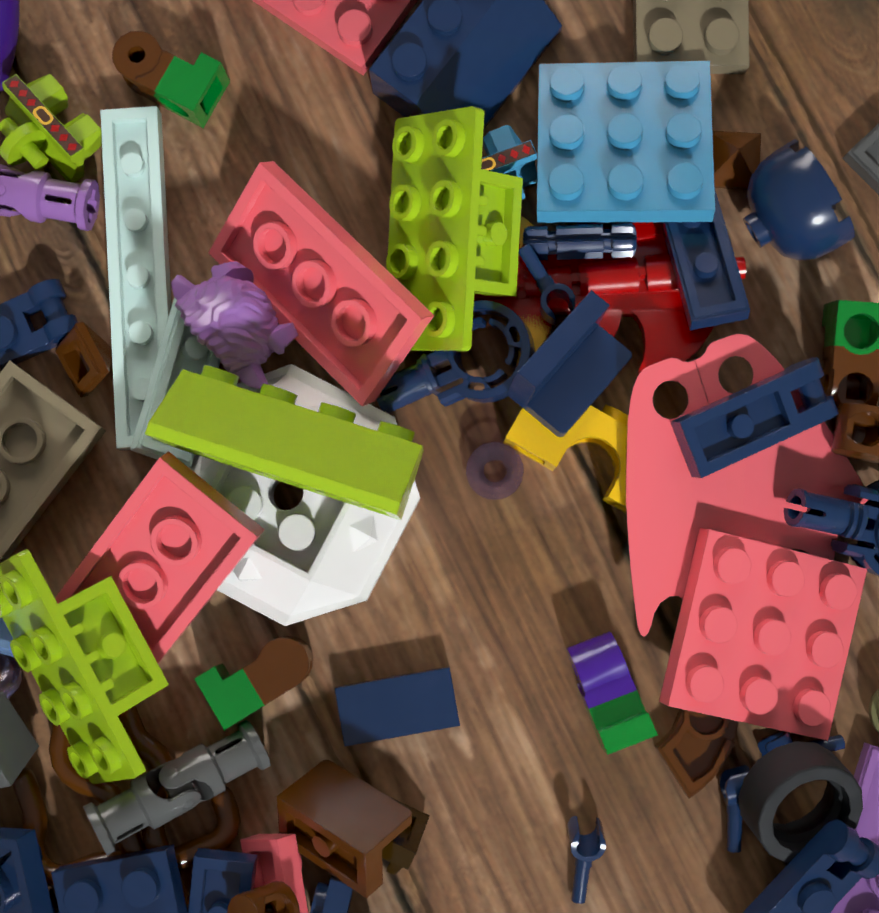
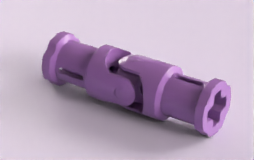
[0,164,100,231]

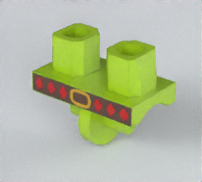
[0,74,102,182]

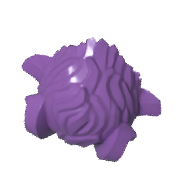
[171,261,298,389]

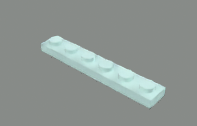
[100,106,172,450]

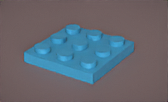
[537,61,715,223]

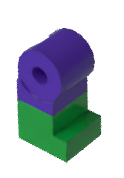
[566,631,658,755]

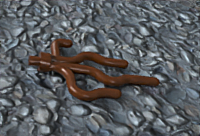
[12,705,241,905]

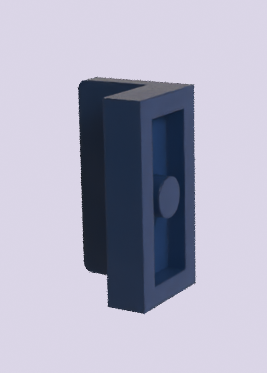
[507,290,632,437]

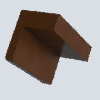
[276,760,412,898]

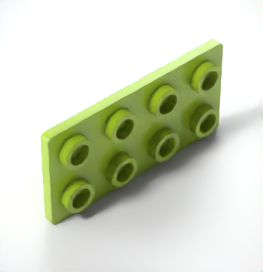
[386,106,523,351]
[0,549,169,784]

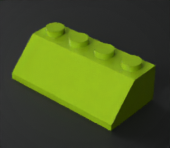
[145,365,424,520]

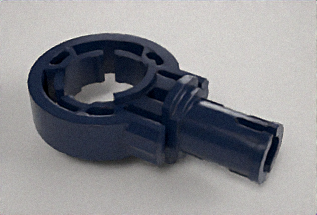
[376,300,535,414]
[784,480,879,576]

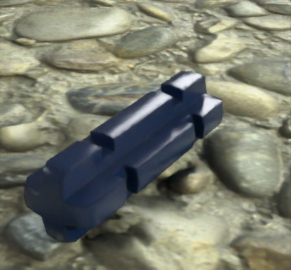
[523,223,637,261]

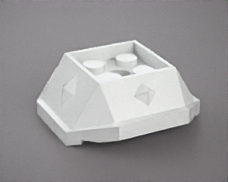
[189,364,421,626]

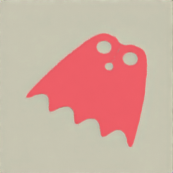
[626,334,868,636]

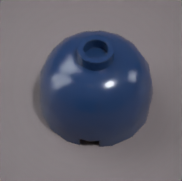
[743,139,855,260]

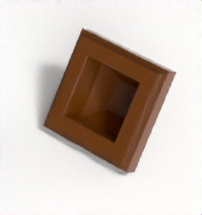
[712,130,761,190]
[55,321,112,398]

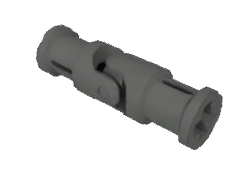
[83,720,271,855]

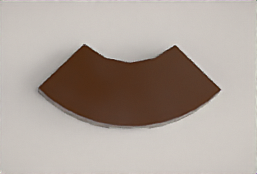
[655,709,739,799]

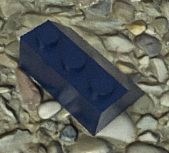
[369,0,562,130]

